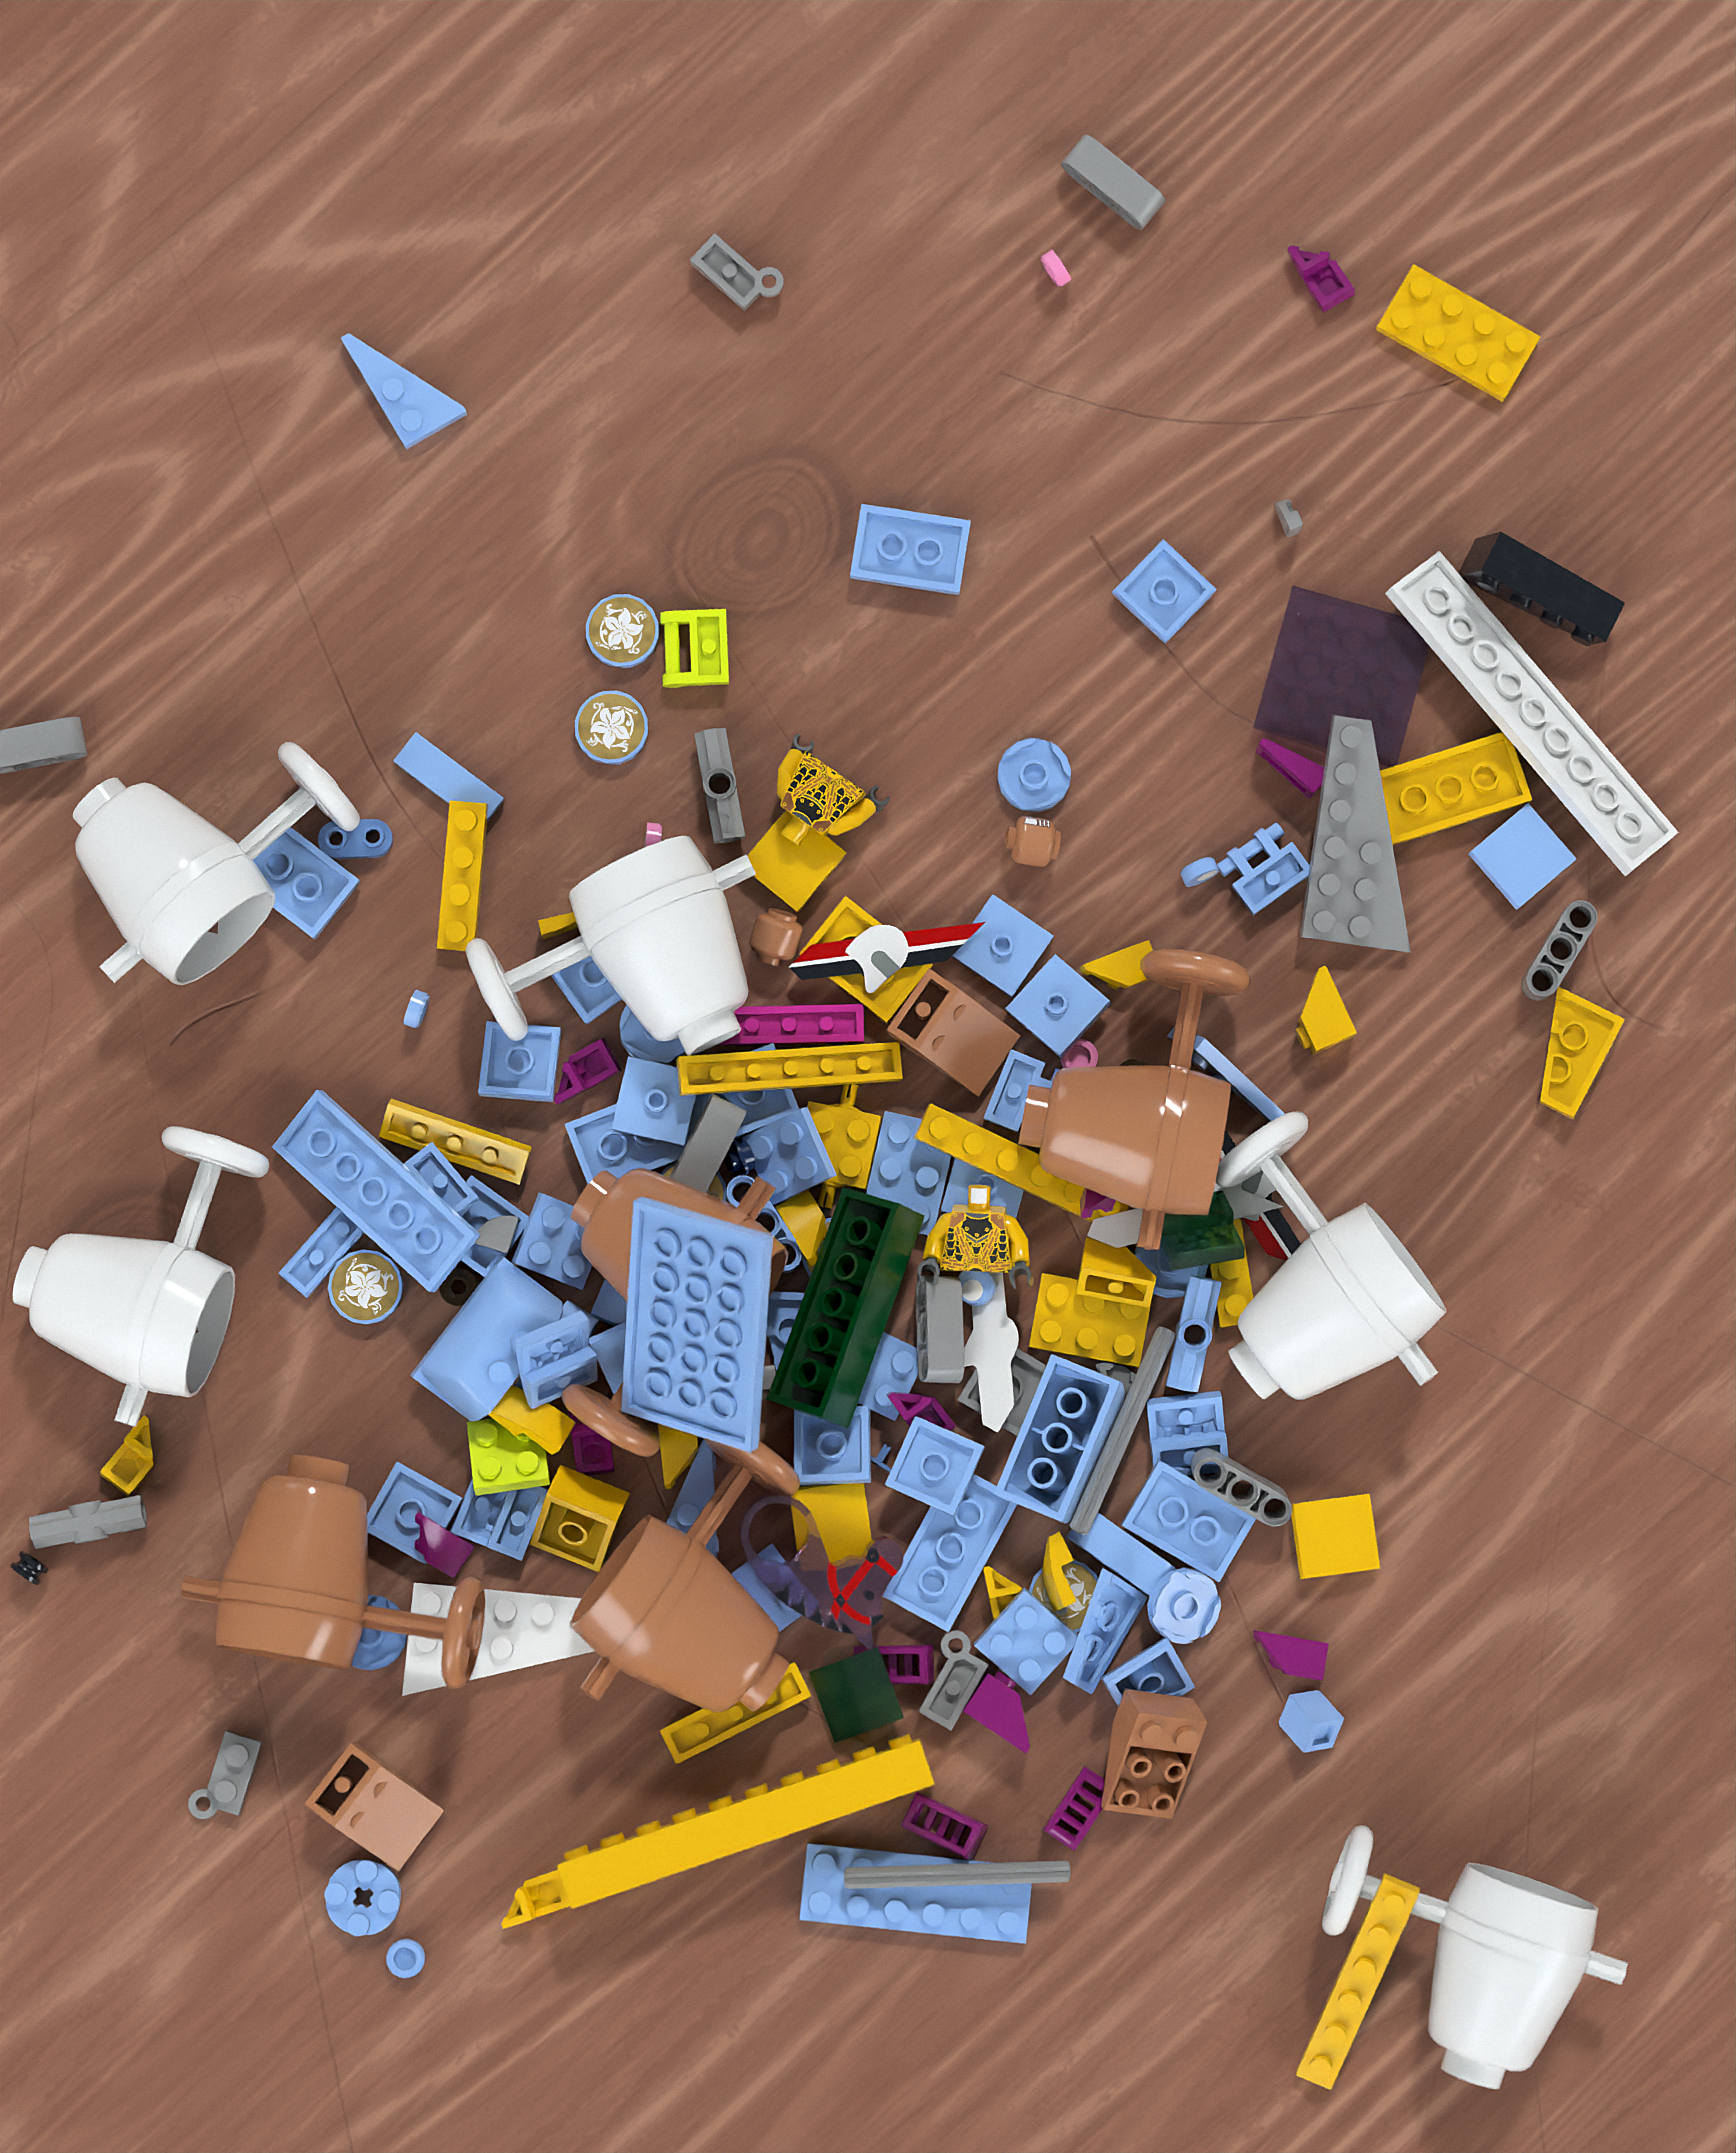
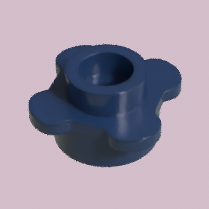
[724,1139,755,1177]

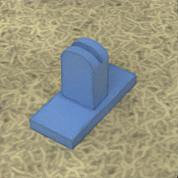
[871,1444,891,1474]

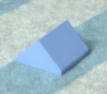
[1101,1637,1195,1707]

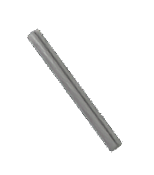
[1069,1326,1175,1535]
[844,1861,1071,1889]

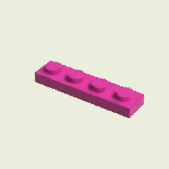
[716,1004,864,1046]

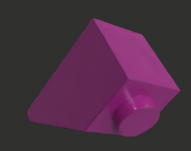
[963,1671,1030,1754]

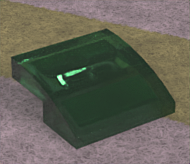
[1161,1190,1245,1271]
[809,1646,905,1743]

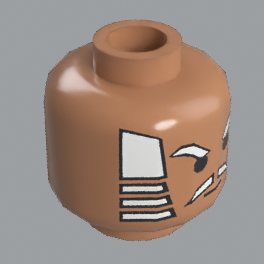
[1004,816,1061,867]

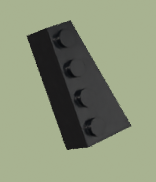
[1459,532,1625,646]

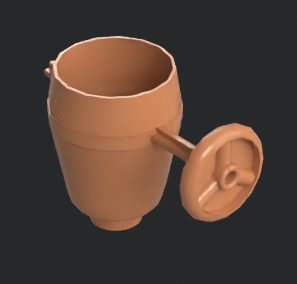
[1018,949,1251,1250]
[562,1168,789,1457]
[569,1438,800,1713]
[181,1455,485,1689]

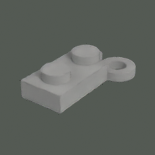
[690,233,784,311]
[918,1630,989,1730]
[188,1731,263,1819]

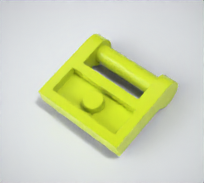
[660,609,729,688]

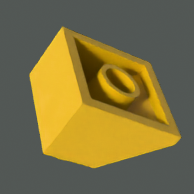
[529,1465,630,1572]

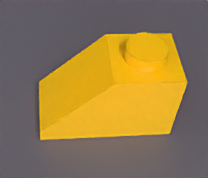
[1295,965,1357,1055]
[1076,1237,1156,1308]

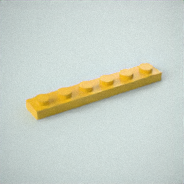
[676,1042,903,1096]
[913,1104,1129,1222]
[1296,1873,1420,2090]

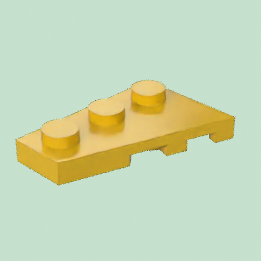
[1540,987,1625,1120]

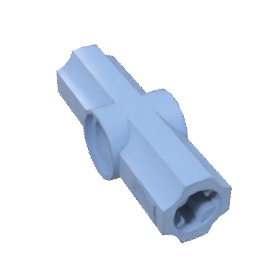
[1166,1275,1222,1392]

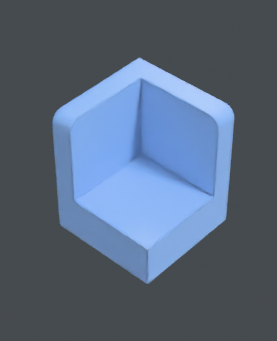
[1279,1690,1344,1753]

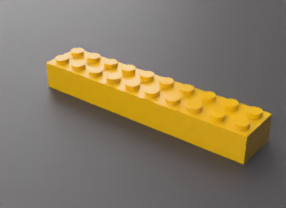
[557,1734,935,1909]

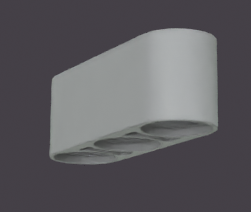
[1061,135,1166,230]
[0,717,87,774]
[1521,900,1598,1001]
[669,1094,747,1193]
[916,1275,964,1383]
[1190,1448,1292,1527]

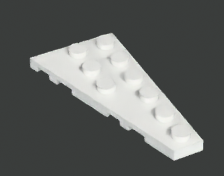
[402,1583,594,1696]

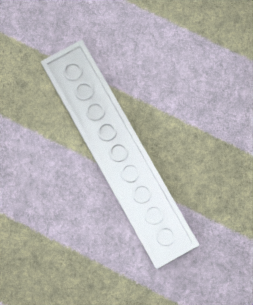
[1385,551,1679,876]

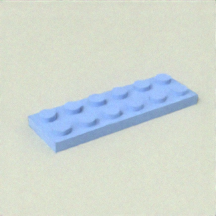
[564,1043,799,1184]
[272,1090,481,1292]
[799,1843,1032,1944]

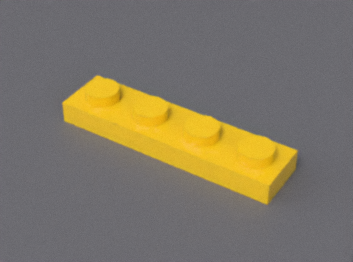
[437,800,488,951]
[378,1098,532,1185]
[659,1662,812,1764]

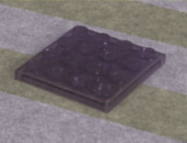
[1253,586,1429,767]

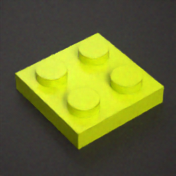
[467,1418,550,1496]

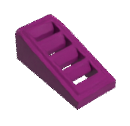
[1256,738,1324,799]
[854,1645,934,1684]
[1042,1766,1105,1851]
[901,1792,988,1860]

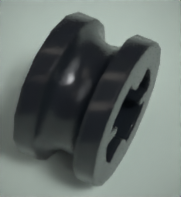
[10,1551,49,1585]

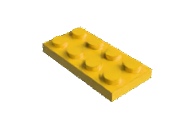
[1376,264,1541,402]
[1380,732,1532,846]

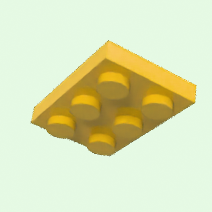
[799,896,933,1024]
[1028,1273,1152,1368]

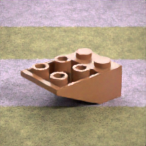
[886,968,1021,1097]
[1101,1689,1207,1819]
[304,1741,445,1871]

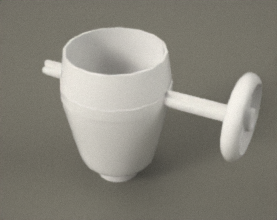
[73,742,360,985]
[466,836,756,1056]
[1215,1111,1446,1400]
[13,1126,269,1427]
[1322,1826,1628,2089]

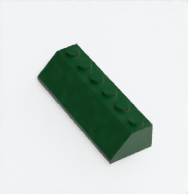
[767,1187,925,1428]

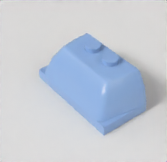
[410,1256,563,1421]
[994,1354,1125,1523]

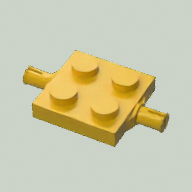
[807,1084,882,1209]

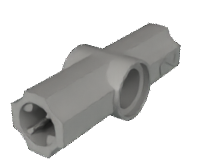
[694,728,746,844]
[29,1495,148,1549]

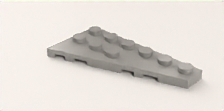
[1299,715,1411,953]

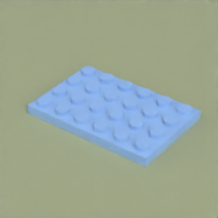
[621,1197,773,1452]

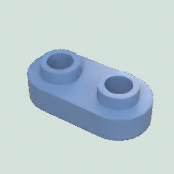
[318,819,393,860]

